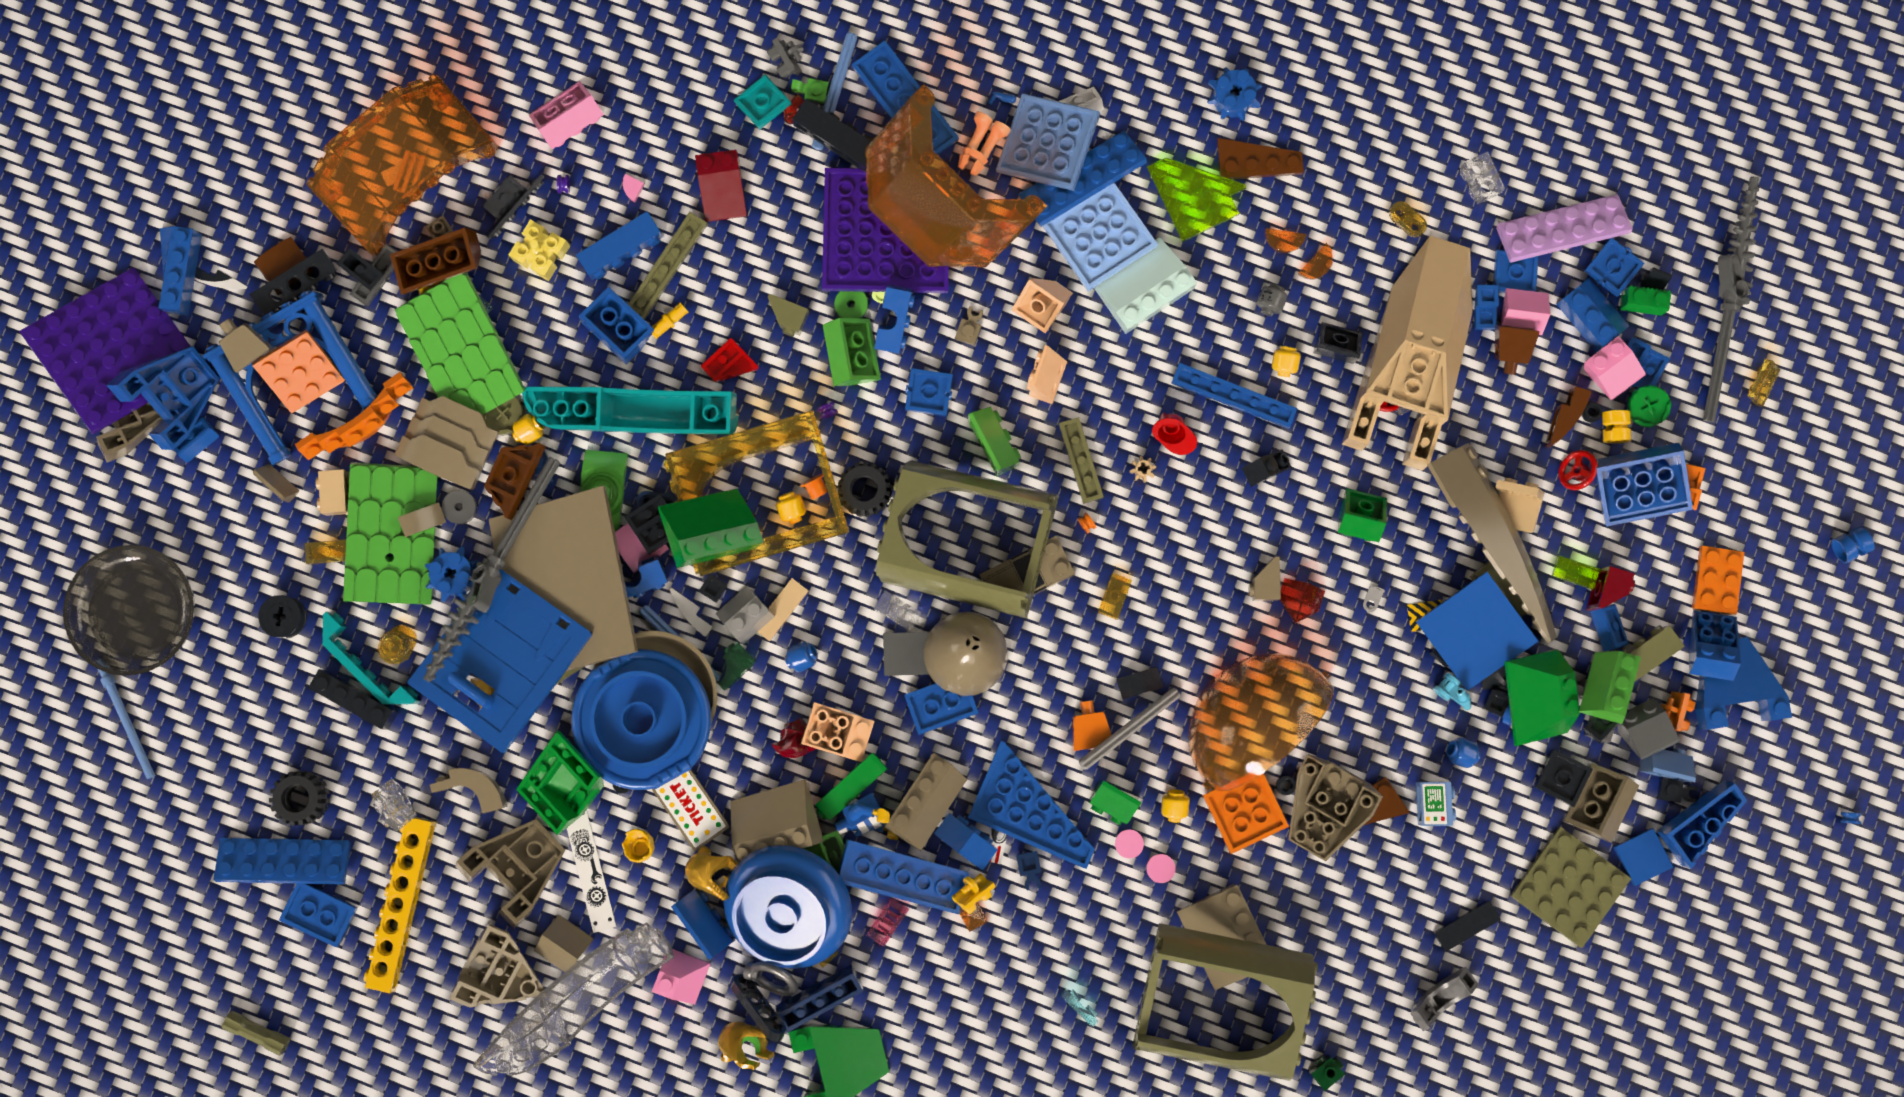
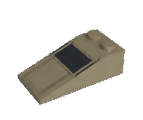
[979,536,1075,612]

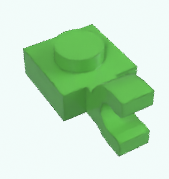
[791,78,829,104]

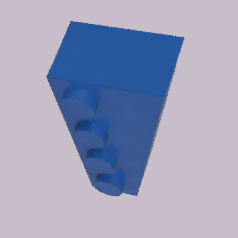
[1657,780,1747,869]

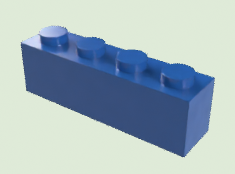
[576,211,663,280]

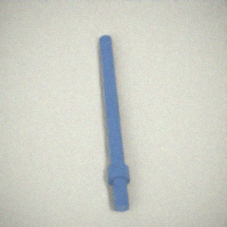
[95,660,155,779]

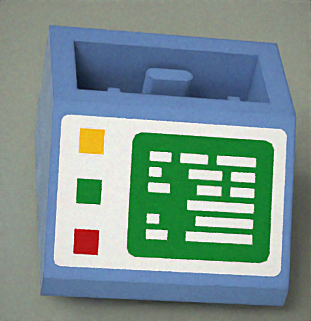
[1416,782,1456,826]

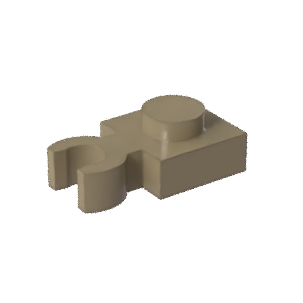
[955,306,983,346]

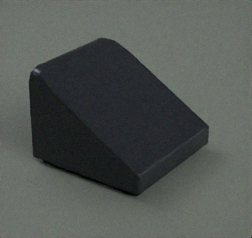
[1641,268,1672,291]

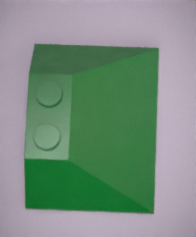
[1504,649,1580,746]
[516,731,604,835]

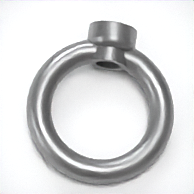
[743,962,798,996]

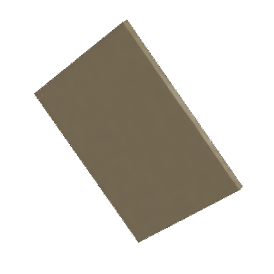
[489,486,638,671]

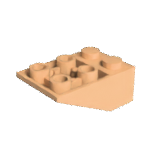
[1027,345,1067,404]
[801,702,874,762]

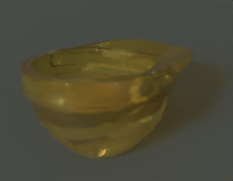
[378,625,417,665]

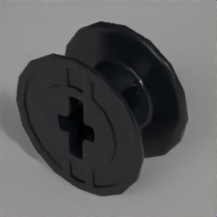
[258,595,307,639]

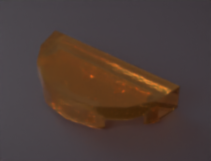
[1265,228,1307,253]
[1298,243,1333,280]

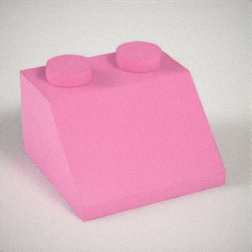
[1584,336,1646,401]

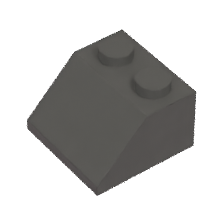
[1617,698,1680,760]

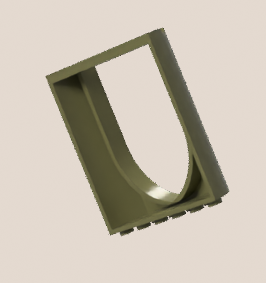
[876,460,1059,618]
[1132,923,1318,1081]

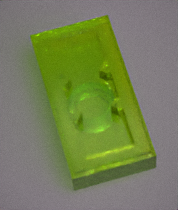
[1551,556,1600,590]

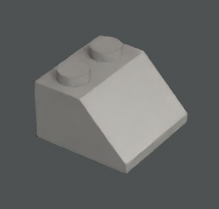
[715,586,775,644]

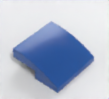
[1627,337,1670,389]

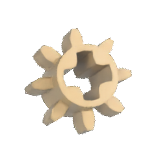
[1130,456,1156,483]

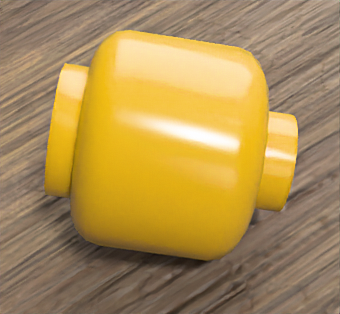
[1272,346,1301,377]
[512,414,545,445]
[776,491,807,524]
[1161,789,1190,823]

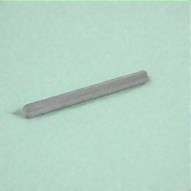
[1079,688,1180,770]

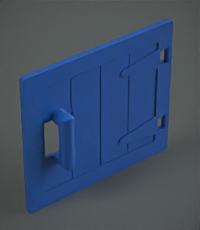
[407,569,592,753]

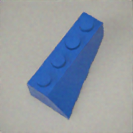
[159,226,202,316]

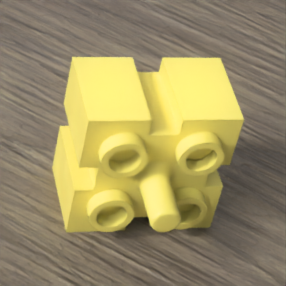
[508,219,570,281]

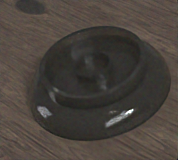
[63,545,195,676]

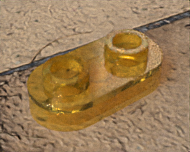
[1389,201,1427,238]

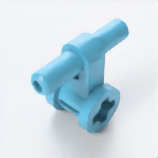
[1433,673,1472,710]

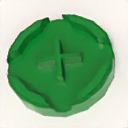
[1627,385,1671,427]

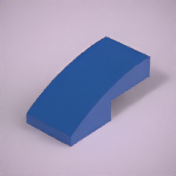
[1474,285,1499,330]

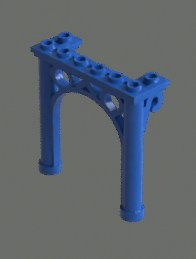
[202,290,379,466]

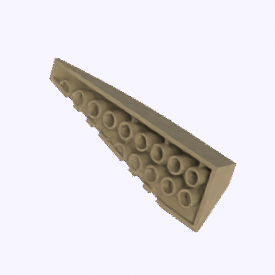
[1427,443,1557,644]

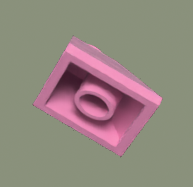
[652,948,711,1004]

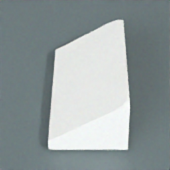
[1058,87,1104,112]

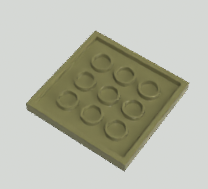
[1510,827,1631,948]

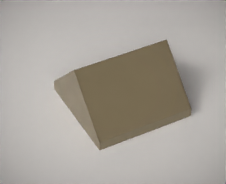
[534,914,594,975]

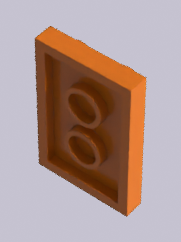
[1692,546,1744,615]

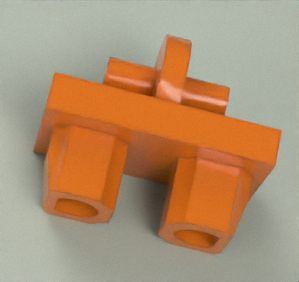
[1660,692,1696,732]

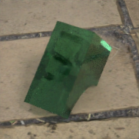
[719,643,757,691]

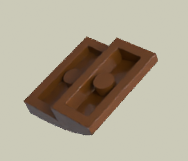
[254,237,314,296]

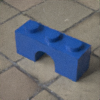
[874,284,915,354]
[624,555,668,598]

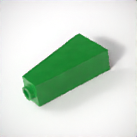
[816,753,888,821]

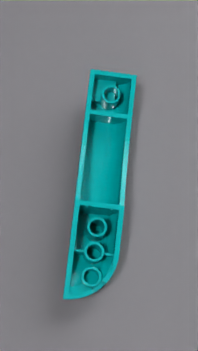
[522,387,739,434]

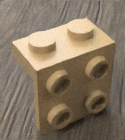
[1495,478,1544,533]

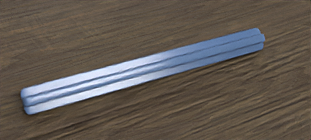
[812,32,857,150]

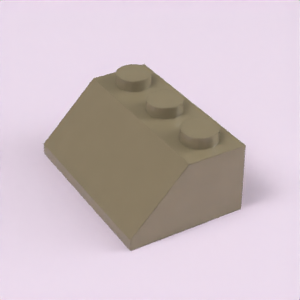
[1565,763,1639,843]

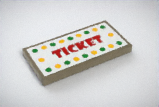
[652,770,730,852]

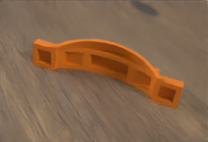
[295,372,413,460]

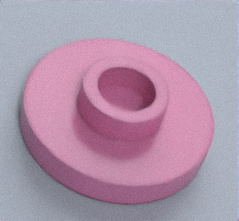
[1115,829,1144,858]
[1146,854,1175,883]

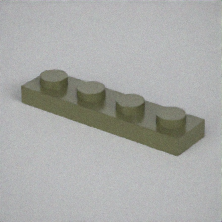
[1058,417,1104,504]

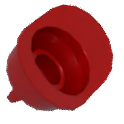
[1152,413,1197,455]

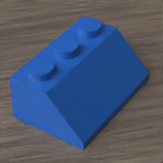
[1556,278,1629,352]
[579,287,654,365]
[671,889,735,960]

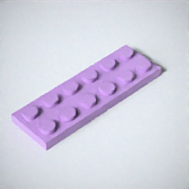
[1496,194,1633,263]

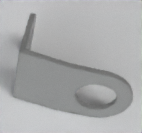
[1363,585,1385,612]

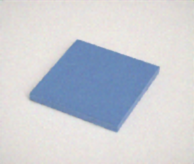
[996,93,1100,191]

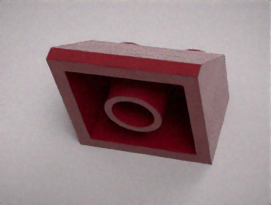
[1586,566,1635,611]

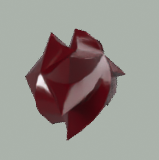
[772,718,816,758]

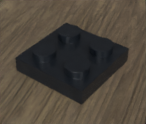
[1534,749,1593,807]

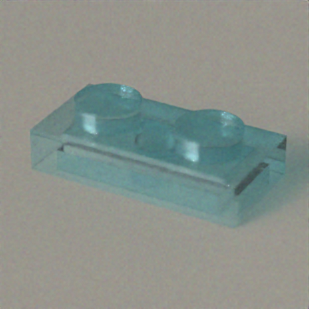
[1060,988,1098,1028]

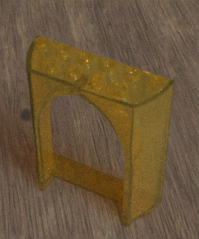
[663,410,849,576]

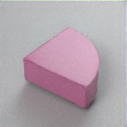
[623,174,645,203]

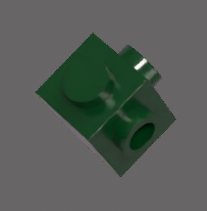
[1308,1054,1345,1091]

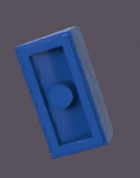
[174,417,219,463]
[1591,604,1629,651]

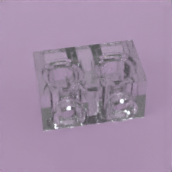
[1460,152,1505,204]
[371,778,417,832]

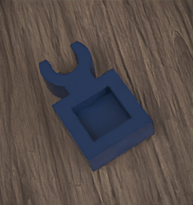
[1016,851,1041,891]

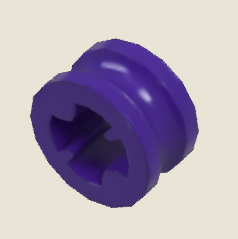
[557,175,570,194]
[817,402,838,419]

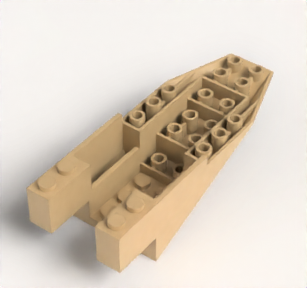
[1342,235,1472,471]

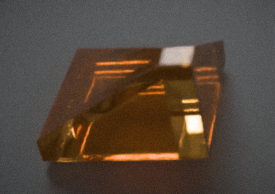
[959,903,988,932]

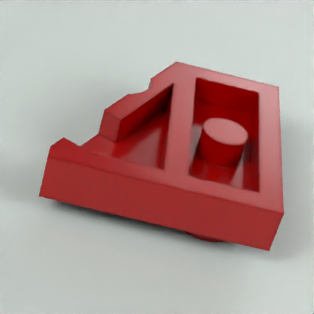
[700,338,759,383]

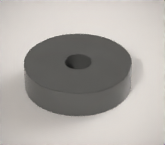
[442,490,477,524]

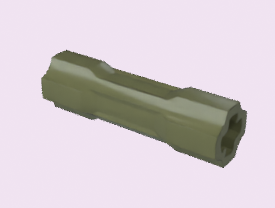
[222,1011,290,1056]

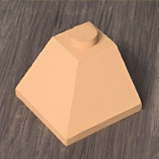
[1011,278,1073,334]

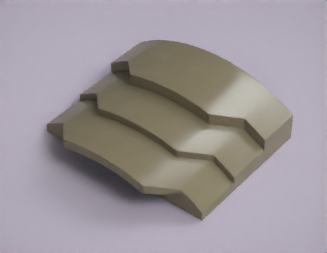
[394,396,499,490]

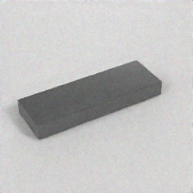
[350,244,398,307]

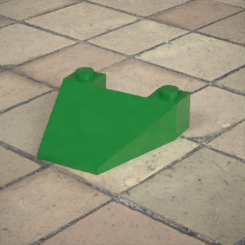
[788,1024,890,1097]

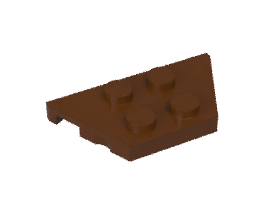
[484,443,546,520]

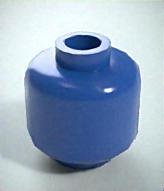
[785,641,818,672]
[1446,737,1481,768]

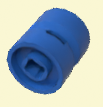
[1831,526,1875,564]

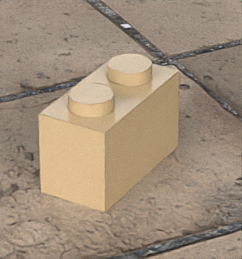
[316,469,350,516]

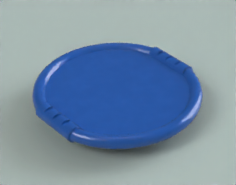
[571,649,711,790]

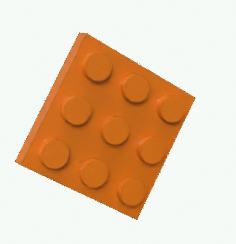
[252,329,345,414]
[1202,768,1289,854]

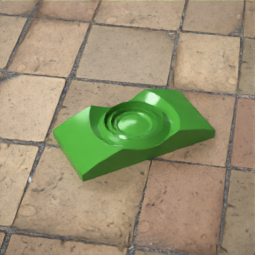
[580,450,628,532]

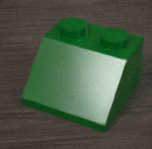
[1338,488,1387,543]
[1088,780,1142,825]

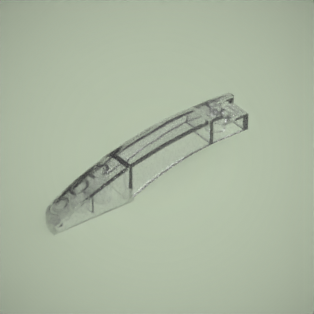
[473,922,674,1076]

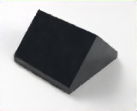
[1313,322,1362,364]

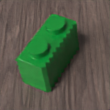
[1620,285,1671,316]

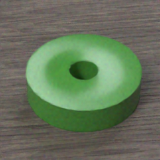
[834,291,868,318]

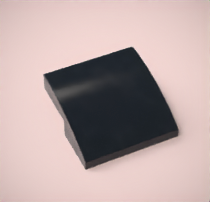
[624,494,669,555]

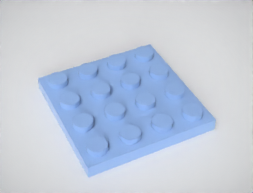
[1042,183,1158,292]

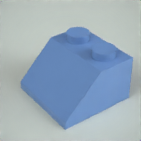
[1639,748,1696,782]

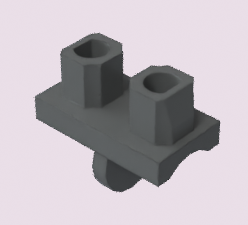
[767,38,803,78]

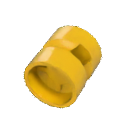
[1602,410,1631,444]

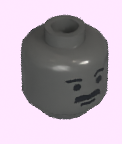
[1257,283,1288,316]

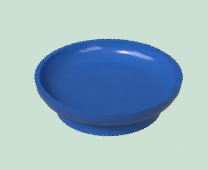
[724,845,852,969]

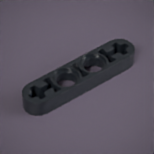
[731,974,786,1042]

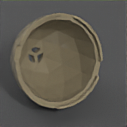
[923,611,1008,696]

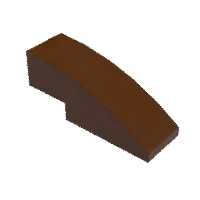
[1544,386,1592,448]

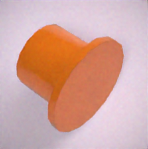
[800,473,828,500]

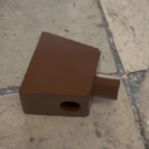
[1495,325,1540,375]

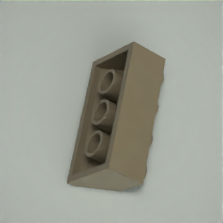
[885,753,967,851]

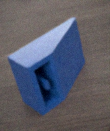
[1689,610,1741,681]

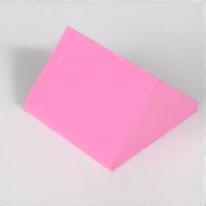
[1500,288,1550,335]

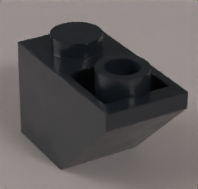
[1242,449,1292,487]

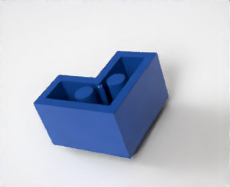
[934,813,998,870]

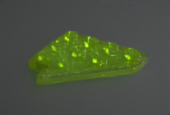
[1147,158,1246,242]

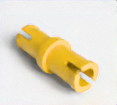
[652,302,689,339]

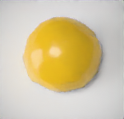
[622,829,655,863]

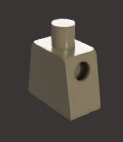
[219,318,273,373]

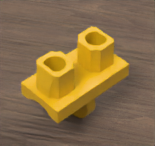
[951,873,995,914]

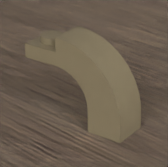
[430,768,508,814]

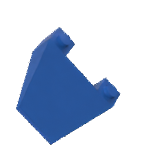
[106,346,219,450]
[1695,637,1792,730]

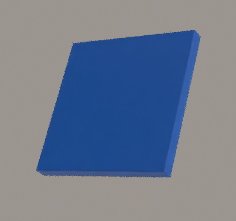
[1415,572,1538,691]

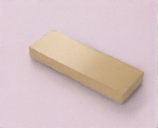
[758,578,809,641]

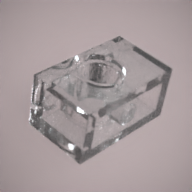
[874,591,922,632]

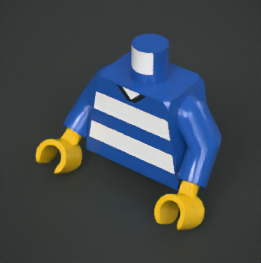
[835,793,898,840]

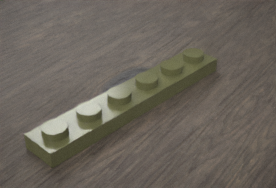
[628,212,708,320]

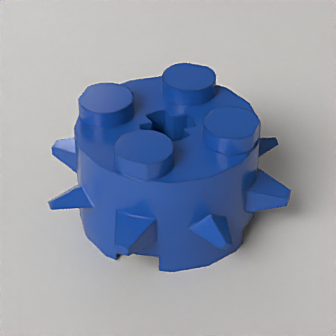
[1207,67,1262,121]
[425,546,480,602]

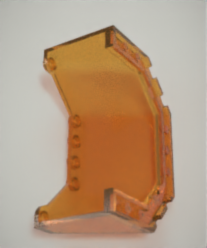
[306,74,499,255]
[865,84,1047,267]

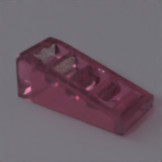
[867,897,909,947]

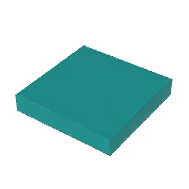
[734,74,791,130]

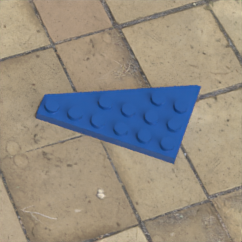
[968,741,1095,869]

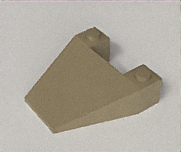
[96,403,163,463]
[455,819,565,929]

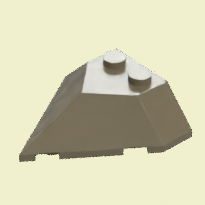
[449,924,548,1008]

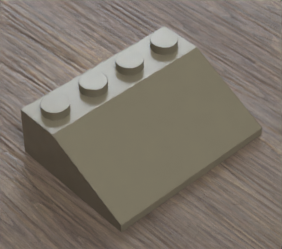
[730,779,824,863]
[1177,883,1266,990]

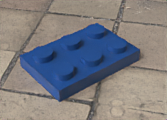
[904,683,979,735]
[279,884,358,948]

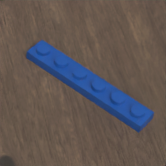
[1171,363,1297,429]

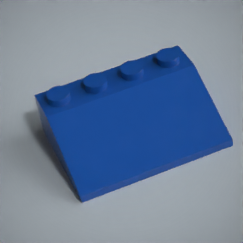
[1595,442,1693,527]

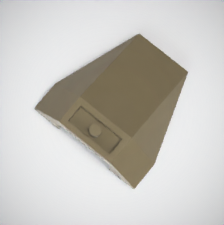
[1288,754,1383,861]

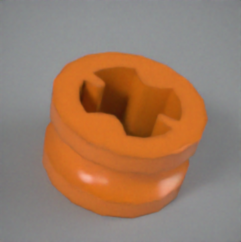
[1077,513,1096,534]

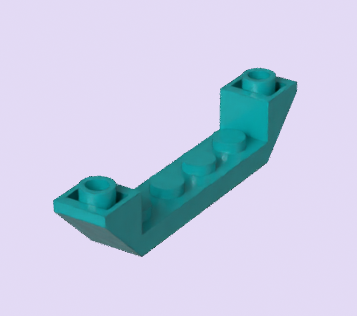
[322,611,421,705]

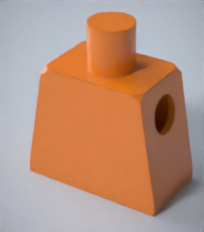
[1072,700,1112,751]

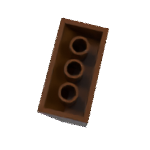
[390,228,481,295]

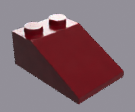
[695,149,747,222]

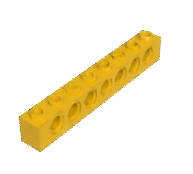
[364,816,436,993]

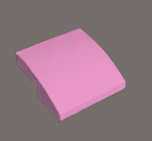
[615,523,669,574]

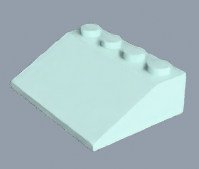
[1094,237,1197,334]

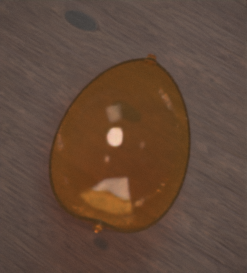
[1188,653,1334,791]

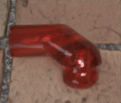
[784,94,804,125]

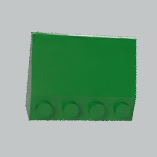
[658,488,763,568]

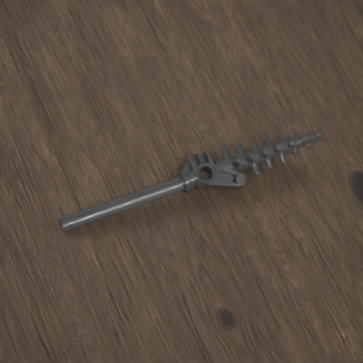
[1703,176,1759,423]
[423,457,560,682]

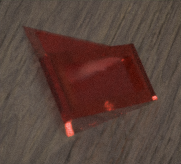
[1280,578,1325,623]

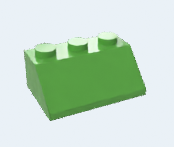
[823,318,881,386]
[968,406,1021,476]
[1579,651,1641,724]

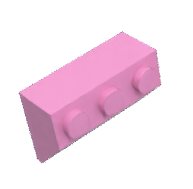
[529,81,604,149]

